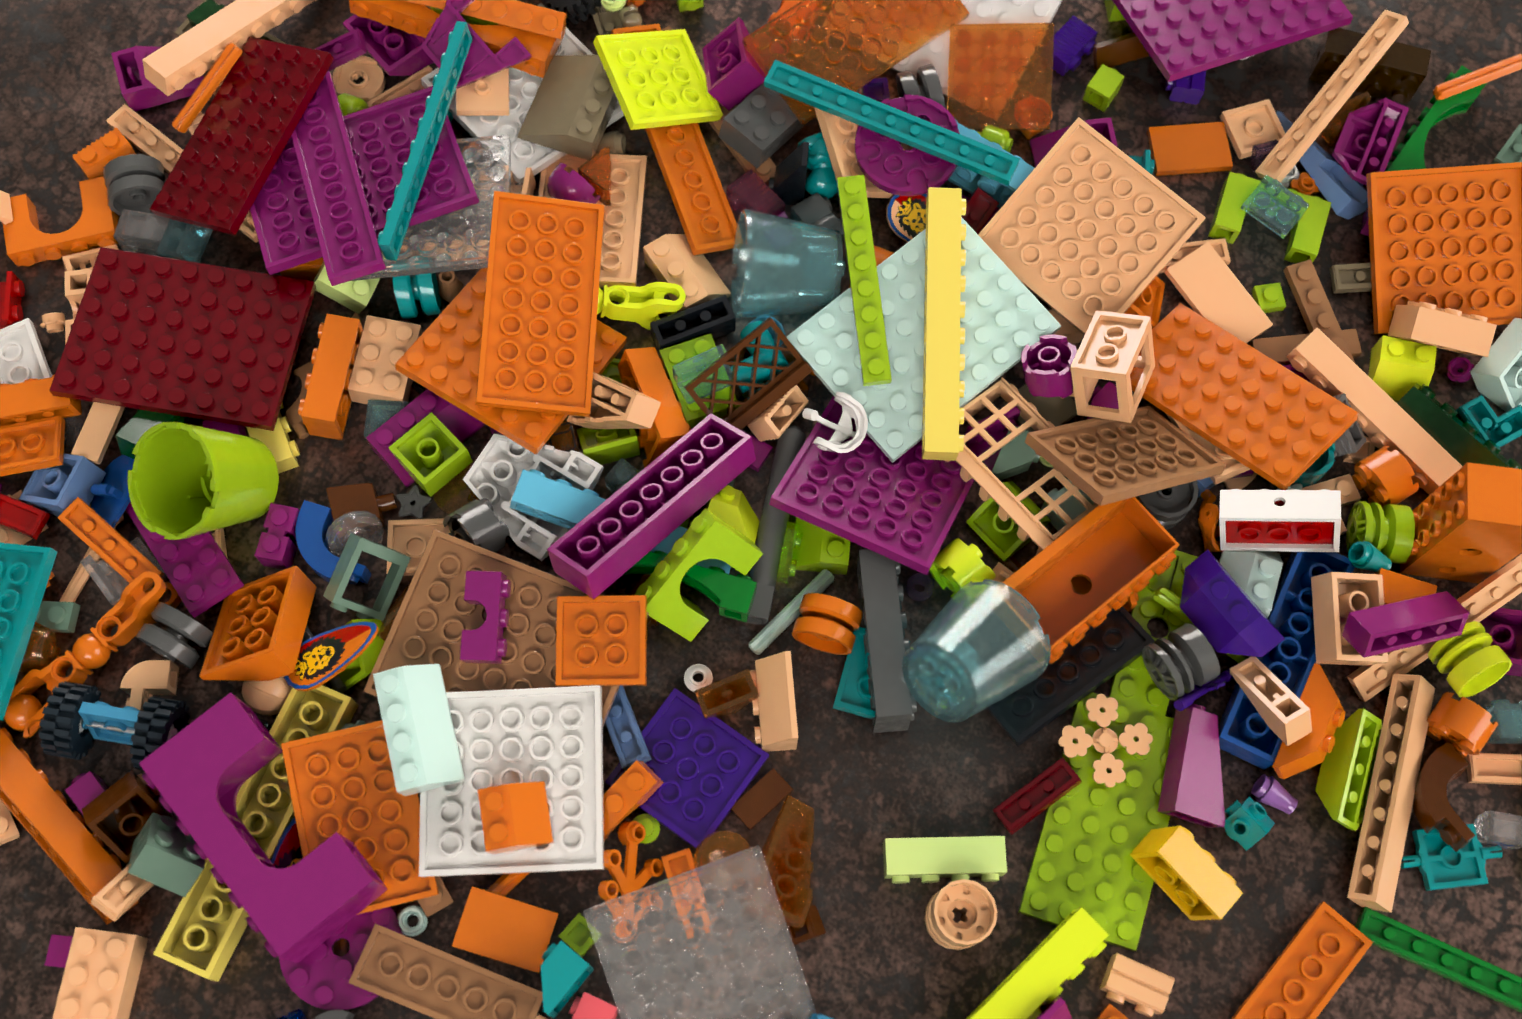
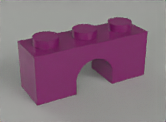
[460,571,511,664]

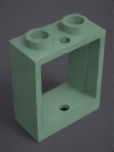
[323,533,411,621]

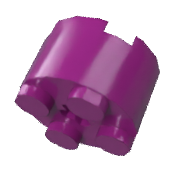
[1021,334,1077,398]

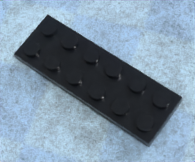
[981,606,1155,746]

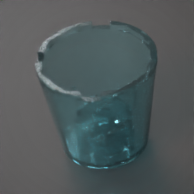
[731,209,845,318]
[902,579,1051,723]

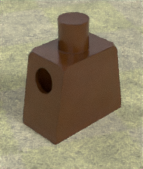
[326,483,398,545]

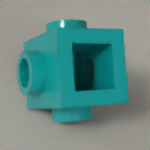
[1224,797,1275,851]

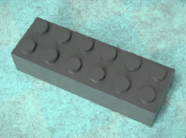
[856,549,917,733]

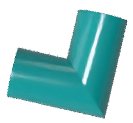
[729,320,789,393]
[1456,395,1522,448]

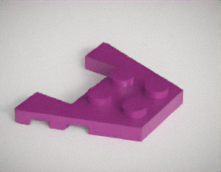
[421,0,532,89]

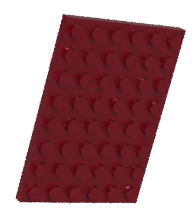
[49,247,316,431]

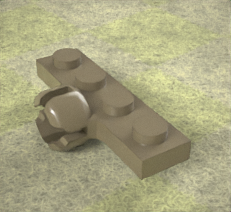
[593,0,643,35]

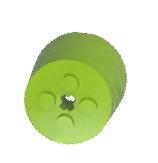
[127,422,279,540]

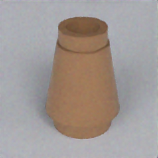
[439,269,465,303]

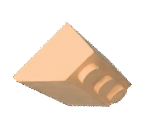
[643,234,731,311]
[750,651,798,752]

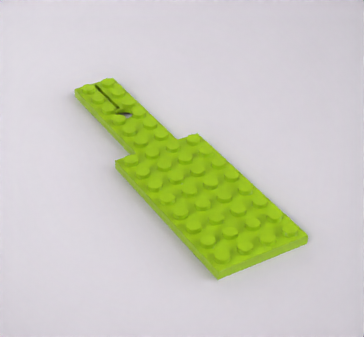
[1018,550,1198,952]

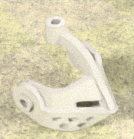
[802,392,868,453]

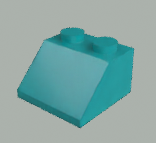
[541,941,594,1019]

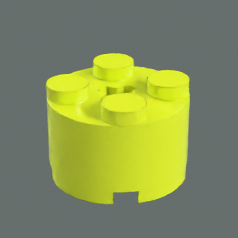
[930,538,996,605]

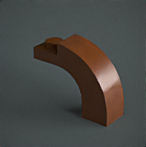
[1412,742,1475,852]

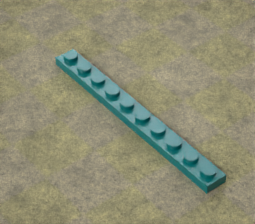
[378,21,472,261]
[764,60,1020,186]

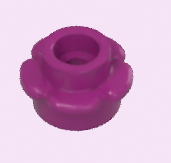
[1447,357,1475,383]

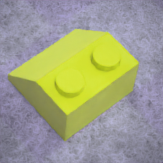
[1368,335,1437,403]

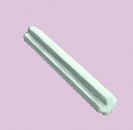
[748,569,834,655]

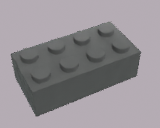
[719,60,816,169]

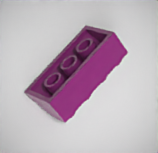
[366,389,486,488]

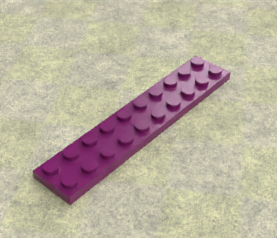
[291,70,386,286]

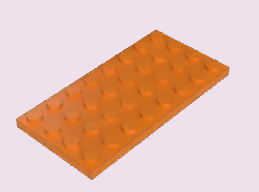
[475,191,604,417]
[1130,303,1358,490]

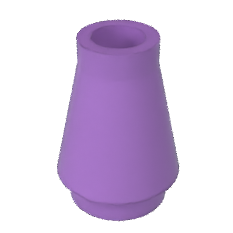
[1251,774,1298,815]

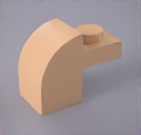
[120,660,179,711]

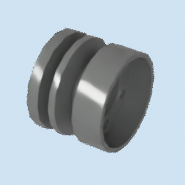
[1142,624,1220,701]

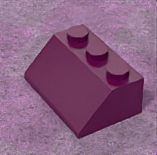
[342,14,434,76]

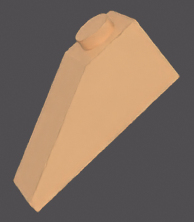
[1230,656,1312,746]

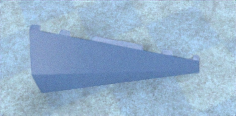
[1276,110,1368,220]

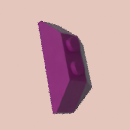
[1332,98,1409,185]

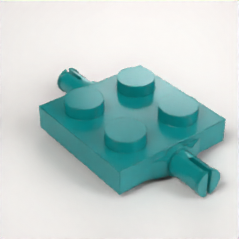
[1401,824,1503,891]

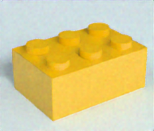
[1130,826,1243,920]

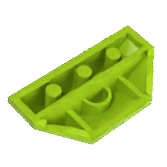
[1315,708,1382,831]

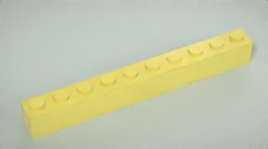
[922,187,966,461]

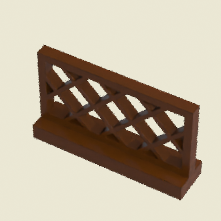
[684,317,813,430]

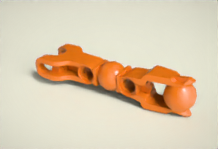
[4,571,181,738]

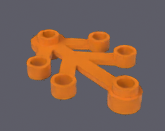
[598,821,663,941]

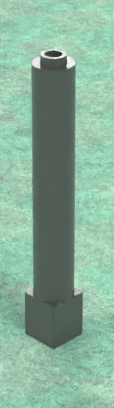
[747,425,806,626]

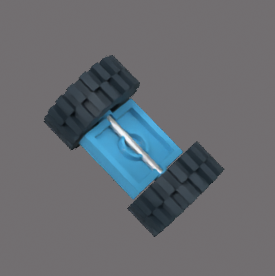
[39,681,190,771]

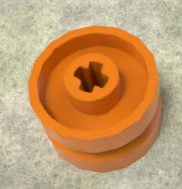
[792,593,863,655]

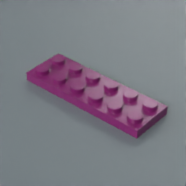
[126,501,244,618]

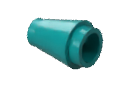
[1348,541,1392,572]

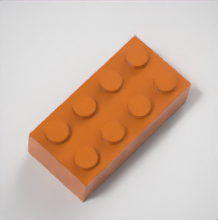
[298,314,363,440]

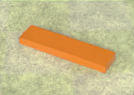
[57,497,164,591]

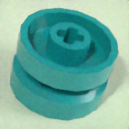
[391,255,441,320]

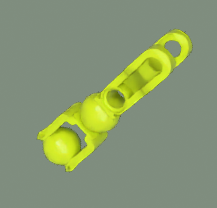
[597,282,686,330]

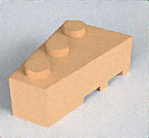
[567,372,661,429]

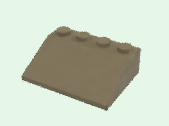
[518,55,618,161]

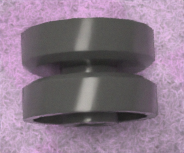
[896,64,946,108]
[103,154,166,218]
[1136,481,1199,529]
[136,602,213,669]

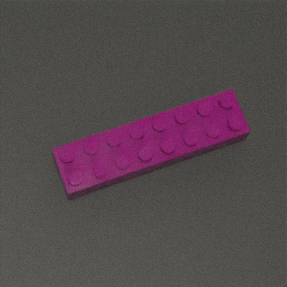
[547,413,756,599]

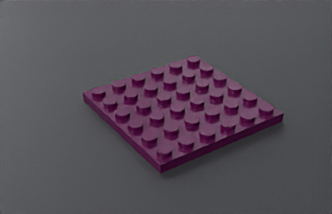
[769,396,984,575]

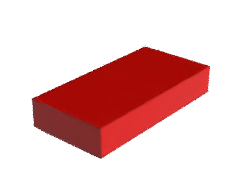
[0,493,51,540]

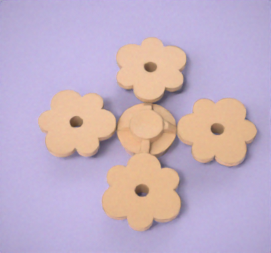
[1058,694,1153,788]

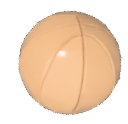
[242,676,292,715]

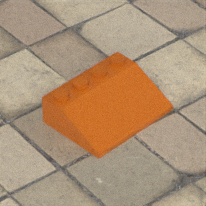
[199,565,317,681]

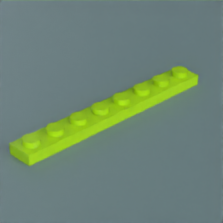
[837,175,892,386]

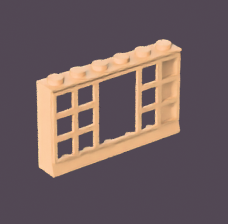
[944,377,1098,556]

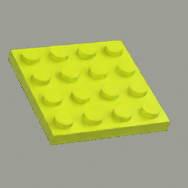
[593,29,723,130]

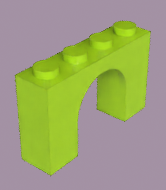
[1208,172,1332,263]
[635,509,763,642]

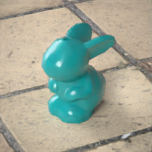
[797,132,838,199]

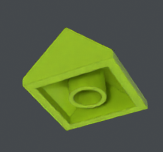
[576,427,640,465]

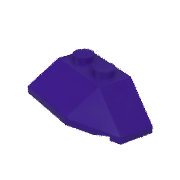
[1180,550,1285,657]

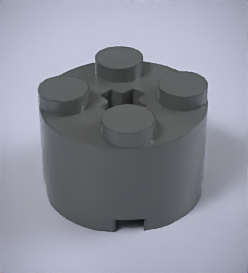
[443,498,509,553]

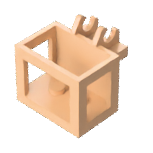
[1060,310,1155,423]

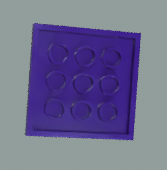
[605,688,769,852]

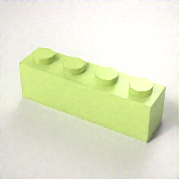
[883,836,1007,884]

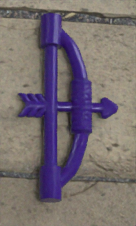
[1174,665,1235,711]

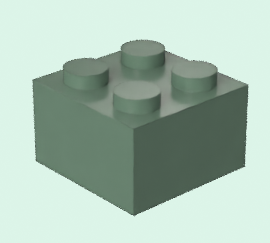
[127,812,205,897]

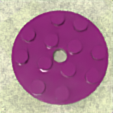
[855,95,960,196]
[279,906,403,1011]

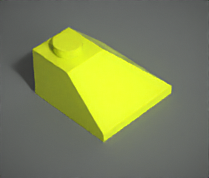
[705,485,760,544]

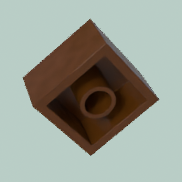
[81,770,174,863]

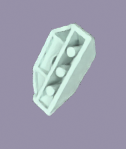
[1219,551,1283,618]

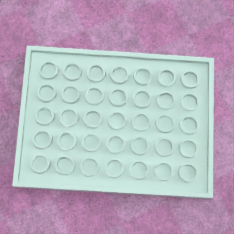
[787,217,1061,463]

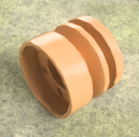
[924,879,997,951]

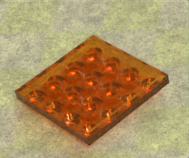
[947,23,1055,130]

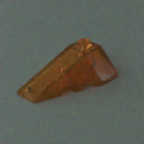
[737,795,814,928]

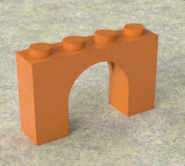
[2,176,123,267]

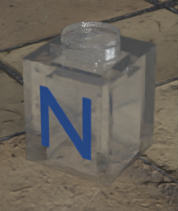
[1474,810,1522,851]

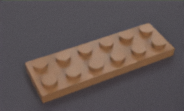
[348,924,543,1019]

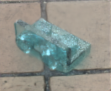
[1241,175,1309,239]

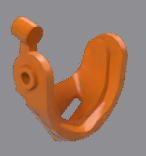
[1198,489,1223,552]

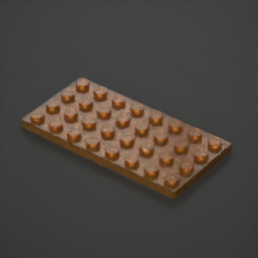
[742,0,970,125]

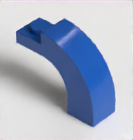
[295,500,372,585]

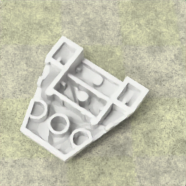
[463,433,604,561]

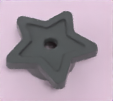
[396,485,432,519]

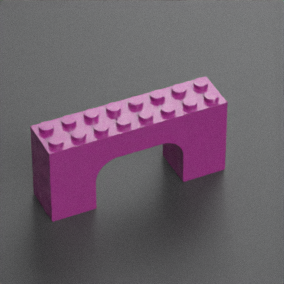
[139,693,388,963]

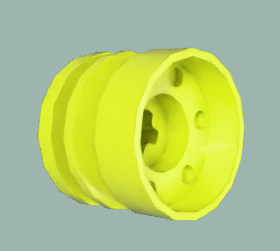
[1428,621,1512,698]

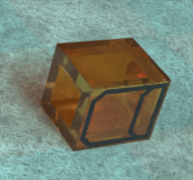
[548,420,579,452]

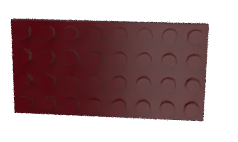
[150,37,334,235]

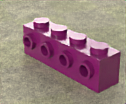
[1342,591,1470,658]

